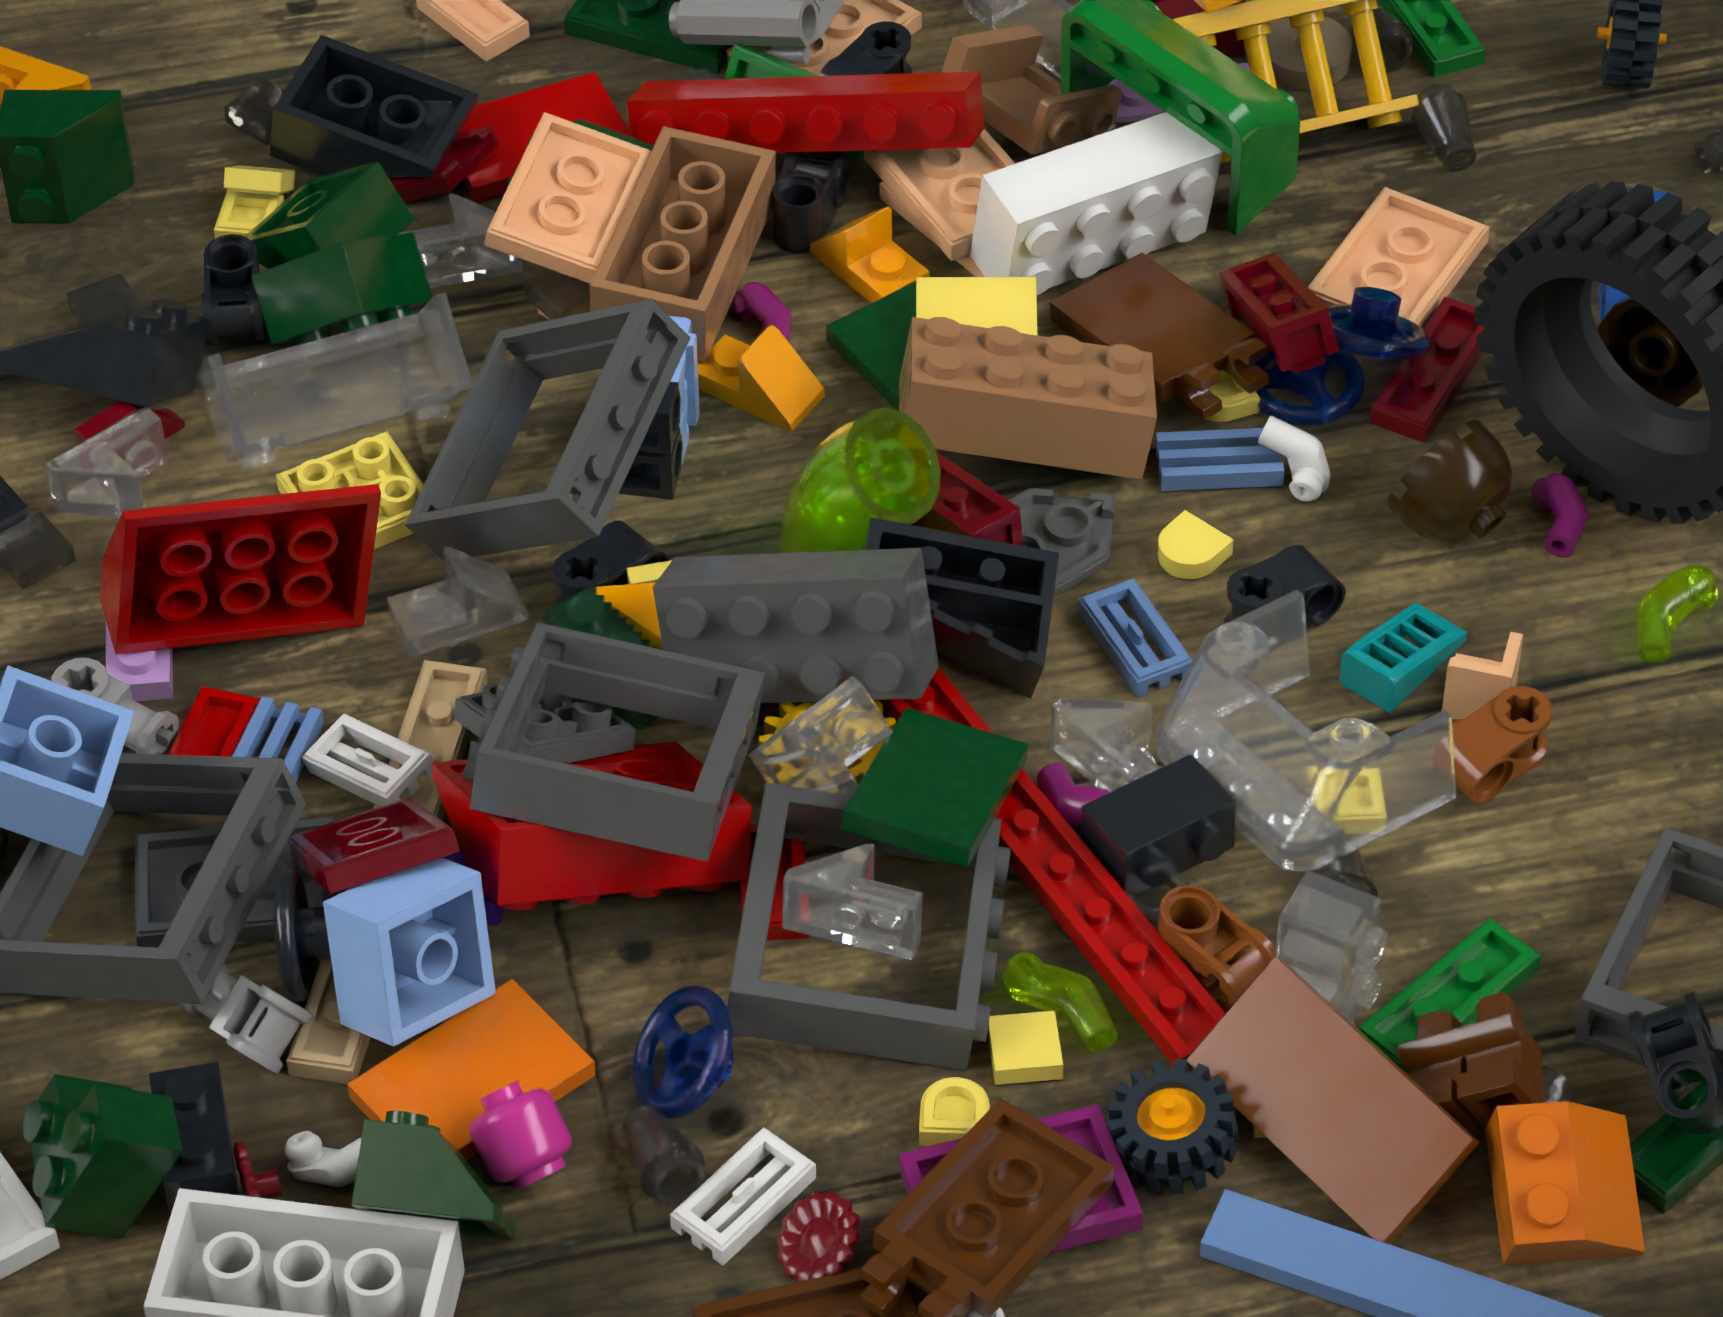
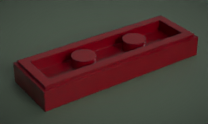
[1370,296,1486,443]

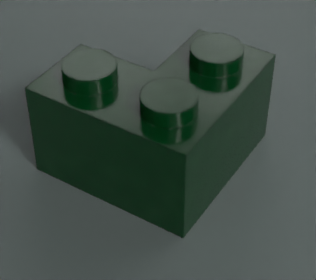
[251,232,433,350]
[23,1074,183,1238]

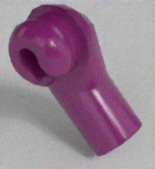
[731,282,792,343]
[1531,473,1589,558]
[1036,763,1110,829]

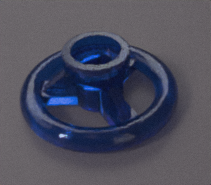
[1327,287,1429,359]
[1256,343,1365,425]
[633,986,734,1119]

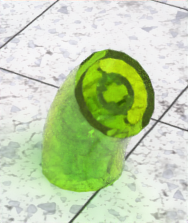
[780,407,941,553]

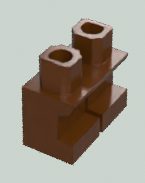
[1398,992,1545,1137]

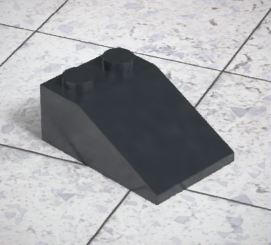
[270,35,479,177]
[0,299,208,408]

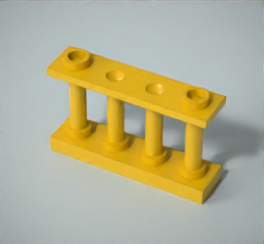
[1172,0,1419,163]

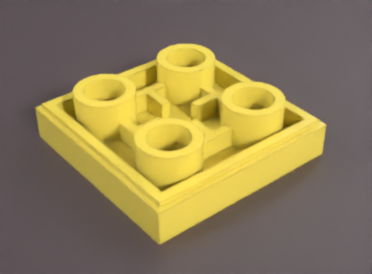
[916,277,1037,335]
[276,431,424,549]

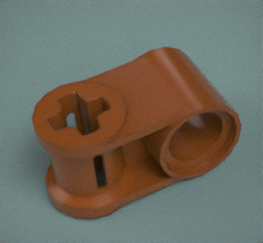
[1428,686,1552,804]
[1157,885,1280,1013]

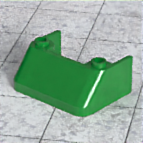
[1061,0,1300,235]

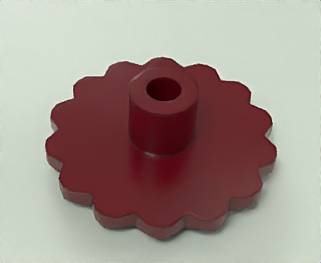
[234,1141,282,1199]
[776,1191,860,1282]

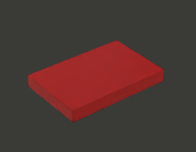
[459,72,631,203]

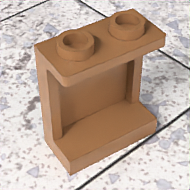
[941,24,1123,155]

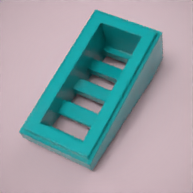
[1339,602,1467,714]

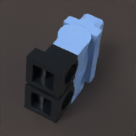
[619,316,700,500]

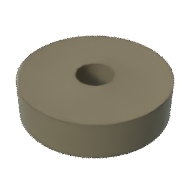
[1265,16,1352,90]

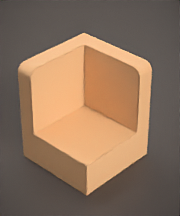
[1441,631,1523,720]

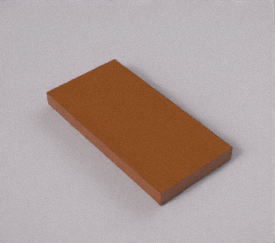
[1187,956,1480,1245]

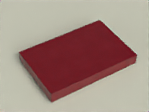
[287,798,460,894]

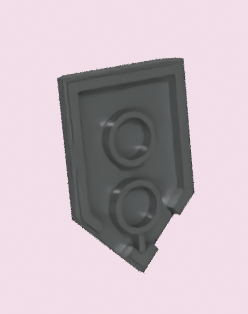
[1009,488,1116,597]

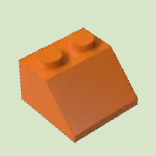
[1485,1101,1645,1266]

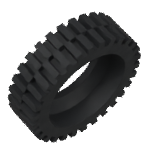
[1474,181,1723,524]

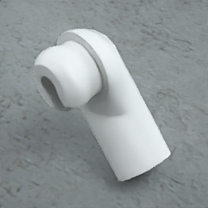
[1258,416,1331,502]
[284,1131,362,1187]

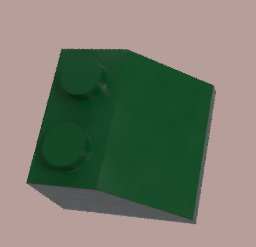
[0,90,136,224]
[245,162,415,269]
[351,1111,516,1240]

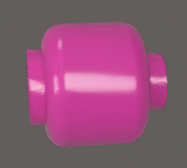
[469,1081,573,1190]

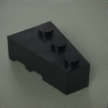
[860,518,1059,699]

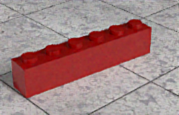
[627,71,985,153]

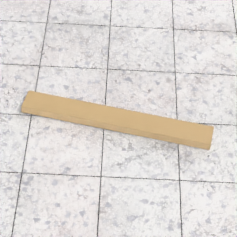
[287,660,488,1084]

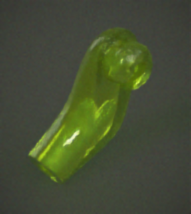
[1637,565,1718,663]
[1003,952,1118,1052]

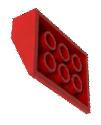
[100,484,381,655]
[432,741,752,910]

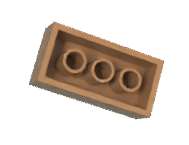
[590,126,776,362]
[899,317,1157,479]

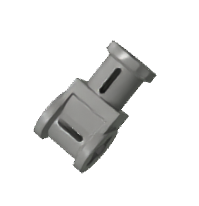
[51,658,179,755]
[179,964,314,1074]

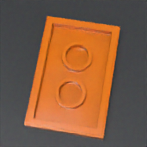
[347,979,596,1160]

